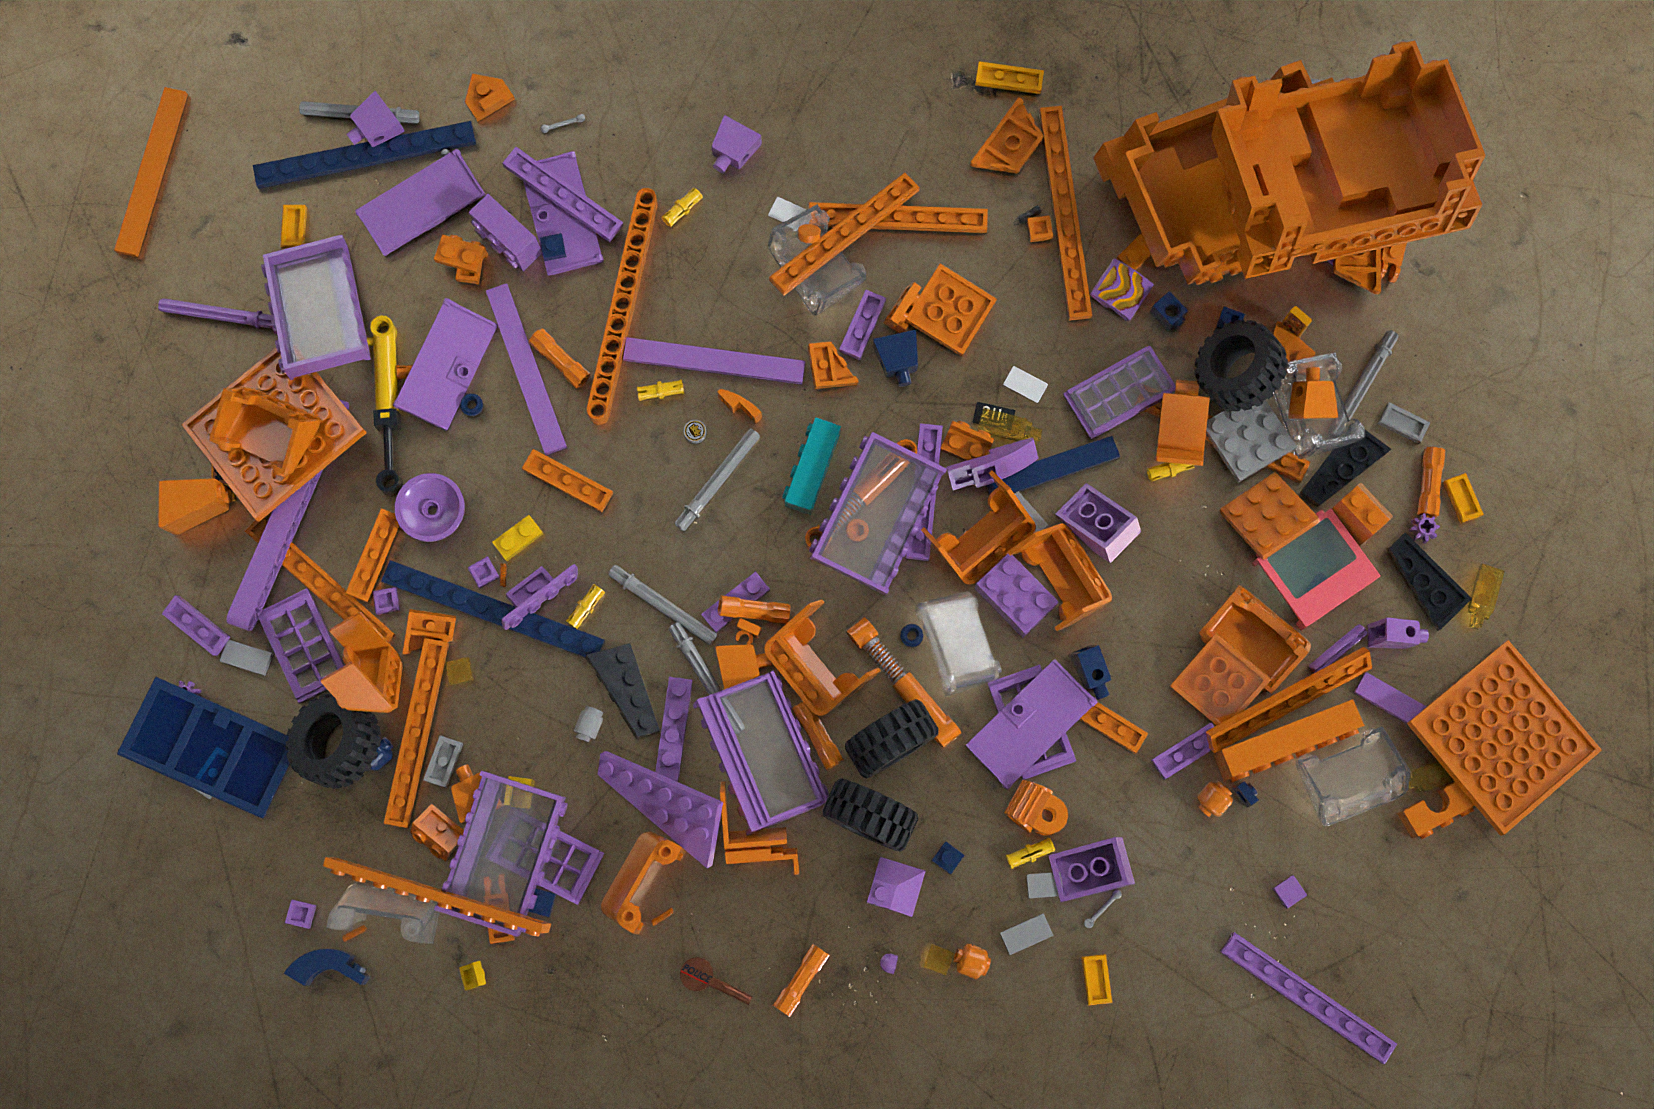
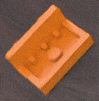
[434,234,488,274]

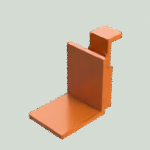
[1156,380,1210,466]
[720,781,799,875]

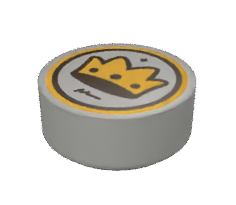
[684,420,707,444]

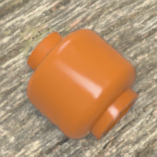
[1197,781,1233,817]
[953,944,991,979]

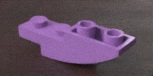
[946,437,1038,490]

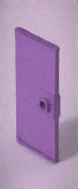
[355,149,486,256]
[523,151,604,276]
[393,298,498,431]
[965,659,1098,790]

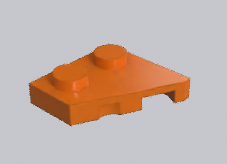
[1272,321,1316,375]
[807,341,858,389]
[403,609,456,655]

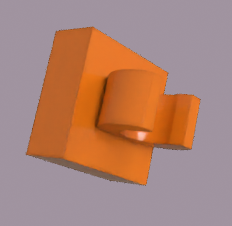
[735,618,762,645]

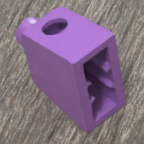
[346,91,404,147]
[711,115,762,173]
[1368,618,1429,649]

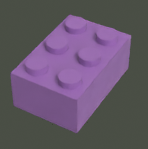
[469,194,542,272]
[974,554,1059,638]

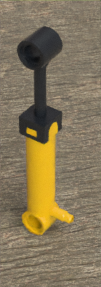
[367,315,403,497]

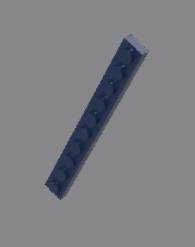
[253,121,476,189]
[381,560,605,658]

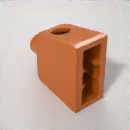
[1288,367,1338,419]
[715,644,772,690]
[451,764,505,825]

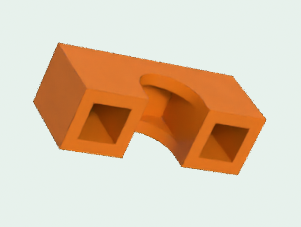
[1397,781,1475,839]

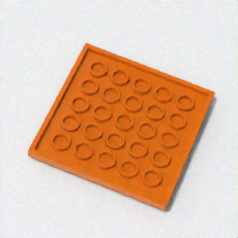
[181,339,367,522]
[1407,640,1602,836]

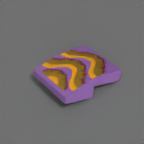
[1089,259,1154,321]

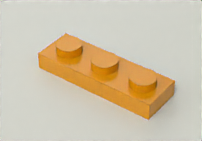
[975,61,1044,94]

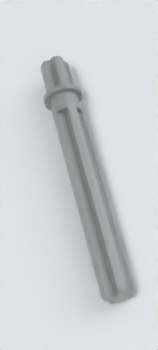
[299,101,420,124]
[1329,330,1398,437]
[675,429,760,531]
[609,565,717,645]
[669,622,745,734]

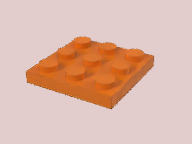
[905,263,997,357]
[1220,472,1319,560]
[1170,632,1271,726]

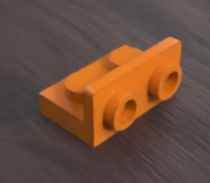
[883,282,922,333]
[940,421,994,461]
[410,804,464,862]

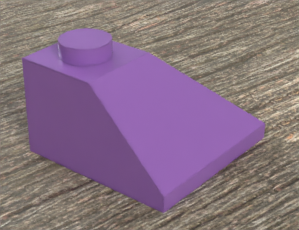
[867,857,925,917]

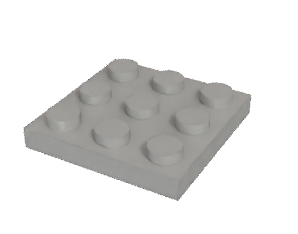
[1206,400,1297,483]

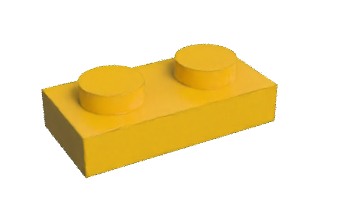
[492,515,543,561]

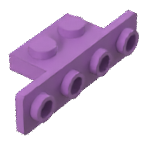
[502,564,578,630]

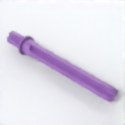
[158,298,275,329]

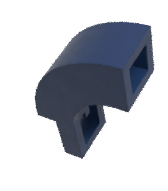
[284,949,371,986]

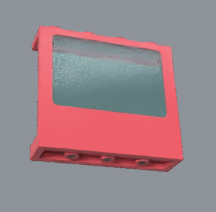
[1252,509,1381,631]

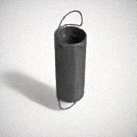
[1014,204,1046,225]

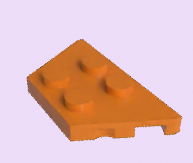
[970,97,1044,174]
[1333,249,1381,295]

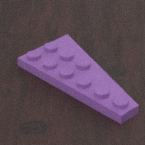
[597,751,723,869]

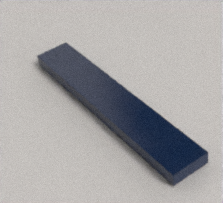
[985,436,1120,495]

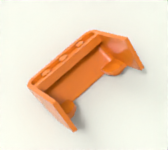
[921,470,1036,585]
[1008,523,1112,631]
[765,599,881,716]
[321,611,403,713]

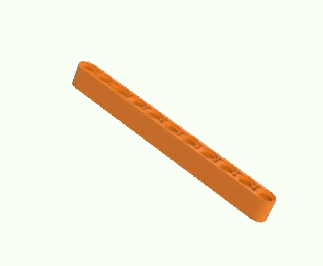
[587,188,658,425]

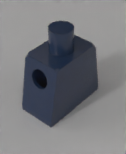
[873,330,918,387]
[1069,645,1112,700]

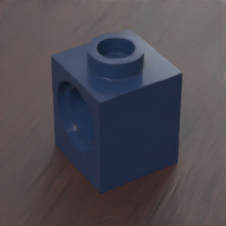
[1149,291,1188,331]

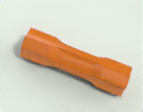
[529,328,590,389]
[1417,447,1445,518]
[718,595,791,624]
[792,701,844,770]
[773,944,830,1017]

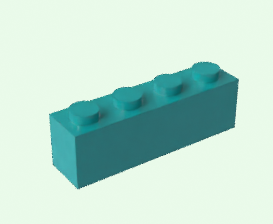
[782,417,841,515]

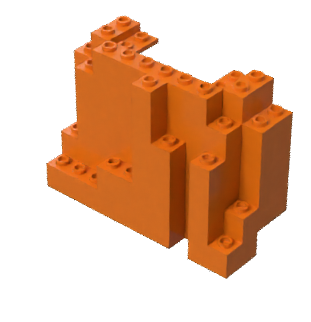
[1211,40,1486,279]
[1093,60,1335,285]

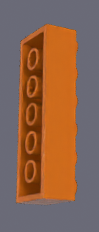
[1213,699,1365,783]

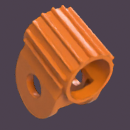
[1004,780,1068,836]

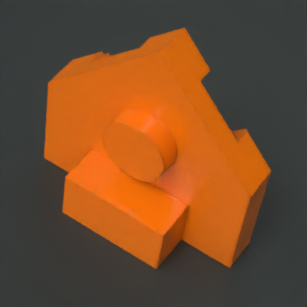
[465,73,515,122]

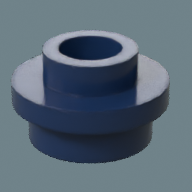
[460,394,483,416]
[900,624,924,647]

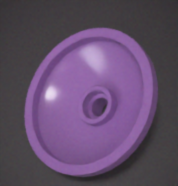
[395,473,465,542]

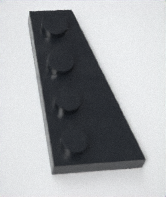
[1299,422,1392,507]
[1387,532,1472,631]
[585,643,660,739]

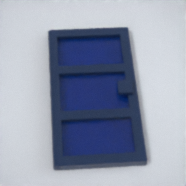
[117,676,290,819]

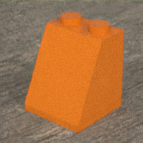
[158,478,232,535]
[1332,483,1393,546]

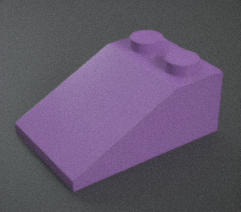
[1055,483,1141,563]
[1048,837,1135,902]

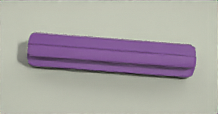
[1309,624,1368,673]

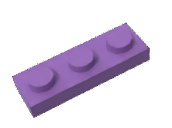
[839,290,887,360]
[701,571,770,633]
[162,595,231,656]
[1151,723,1214,780]

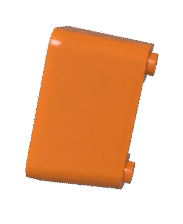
[209,387,321,477]
[1199,585,1311,694]
[601,831,686,935]

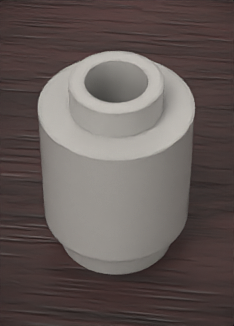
[573,706,603,742]

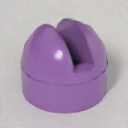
[880,954,898,974]

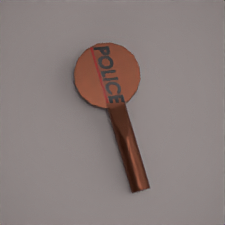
[680,957,753,1005]

